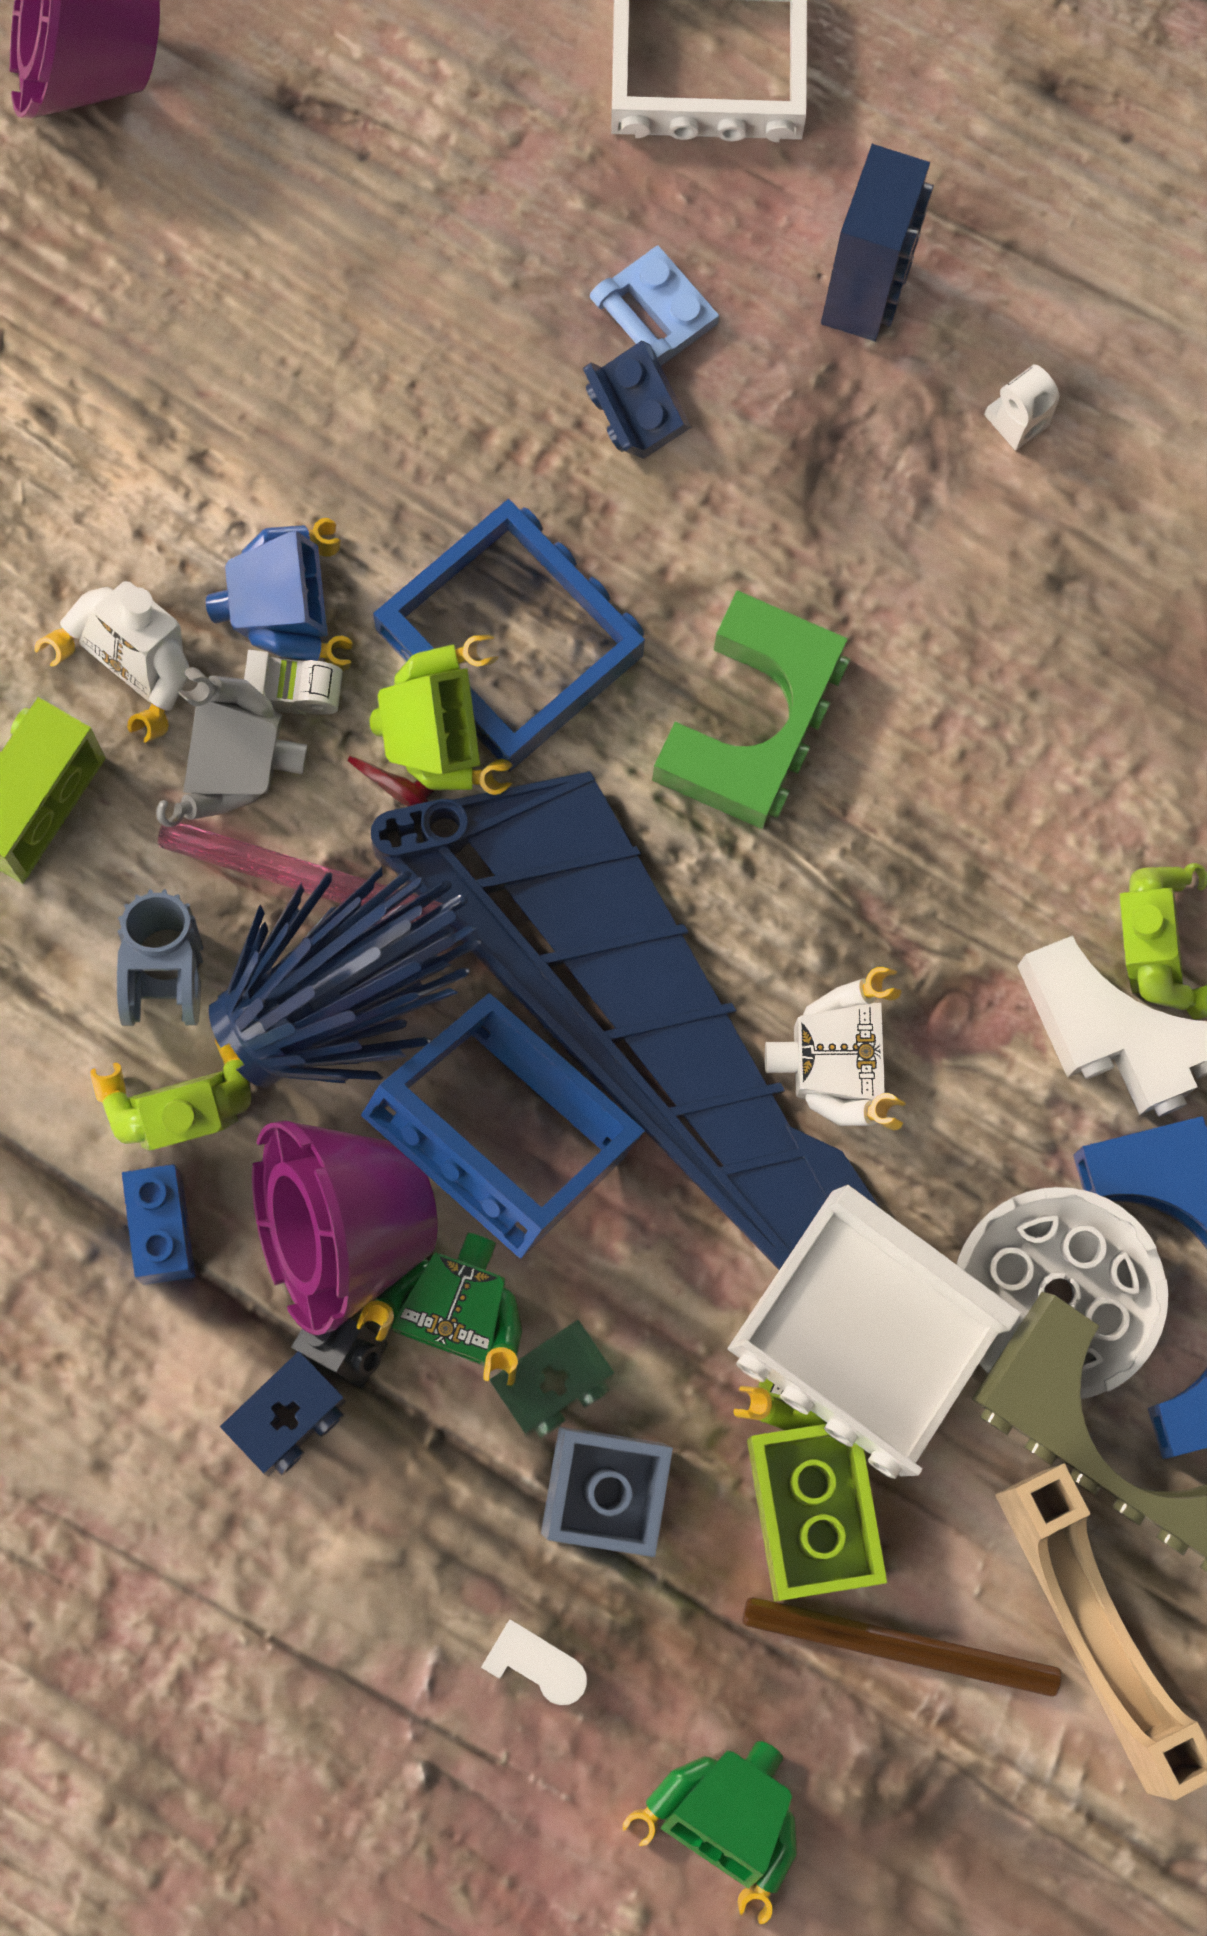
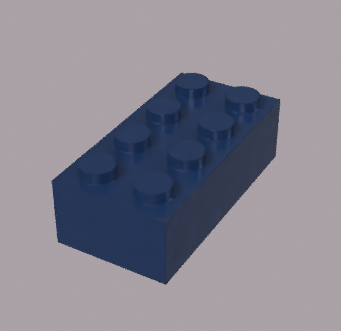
[821,143,934,342]

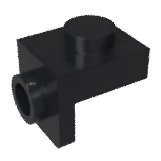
[291,1318,388,1388]

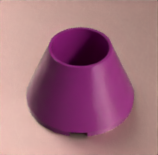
[9,0,160,119]
[252,1120,438,1335]

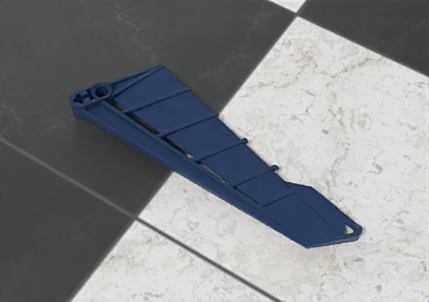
[371,771,880,1270]

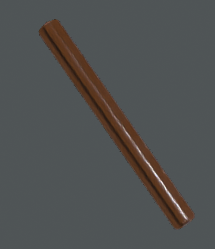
[742,1597,1062,1697]

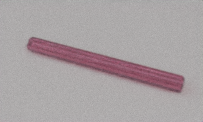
[157,822,443,923]

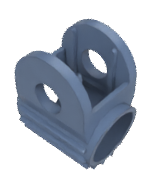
[117,889,204,1026]

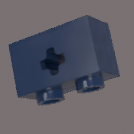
[219,1351,346,1477]

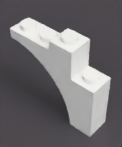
[1017,936,1207,1117]

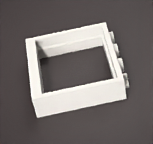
[611,0,807,143]

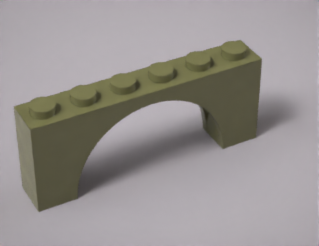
[972,1292,1207,1572]

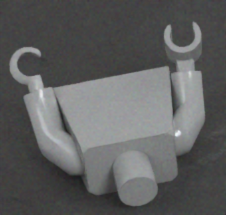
[156,667,308,827]

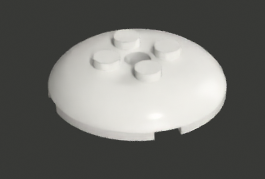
[956,1187,1168,1399]

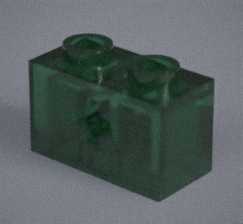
[489,1319,614,1438]

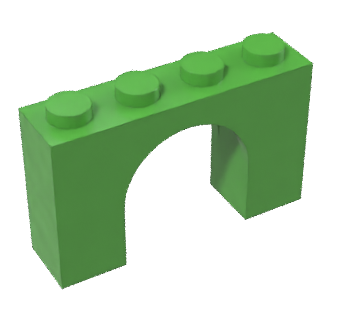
[652,590,851,830]

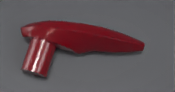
[347,756,435,806]

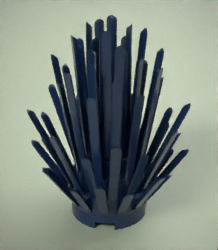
[209,866,481,1088]

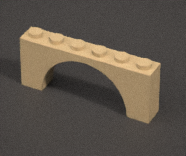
[995,1463,1207,1801]

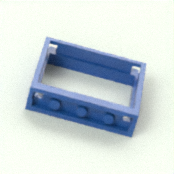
[373,498,645,772]
[361,993,645,1259]

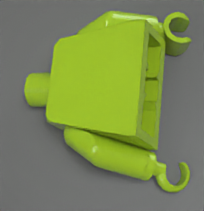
[1119,863,1207,1020]

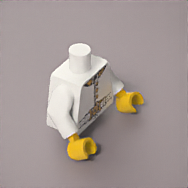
[35,581,189,743]
[765,967,906,1131]

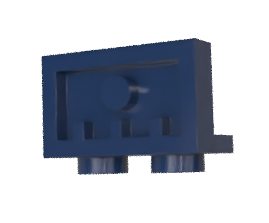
[583,340,692,459]

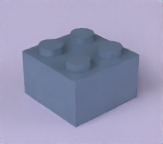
[541,1426,673,1557]

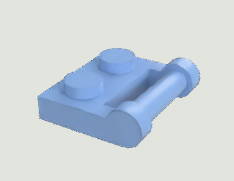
[590,245,719,366]

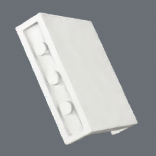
[727,1185,1021,1479]

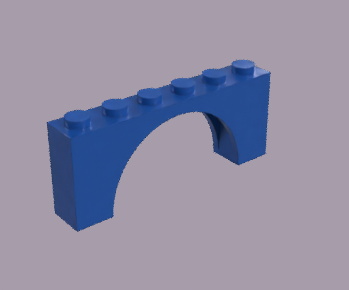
[1073,1116,1207,1460]

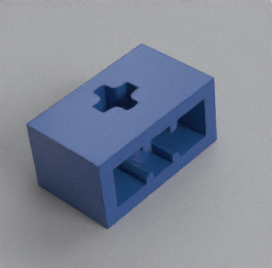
[121,1164,196,1285]

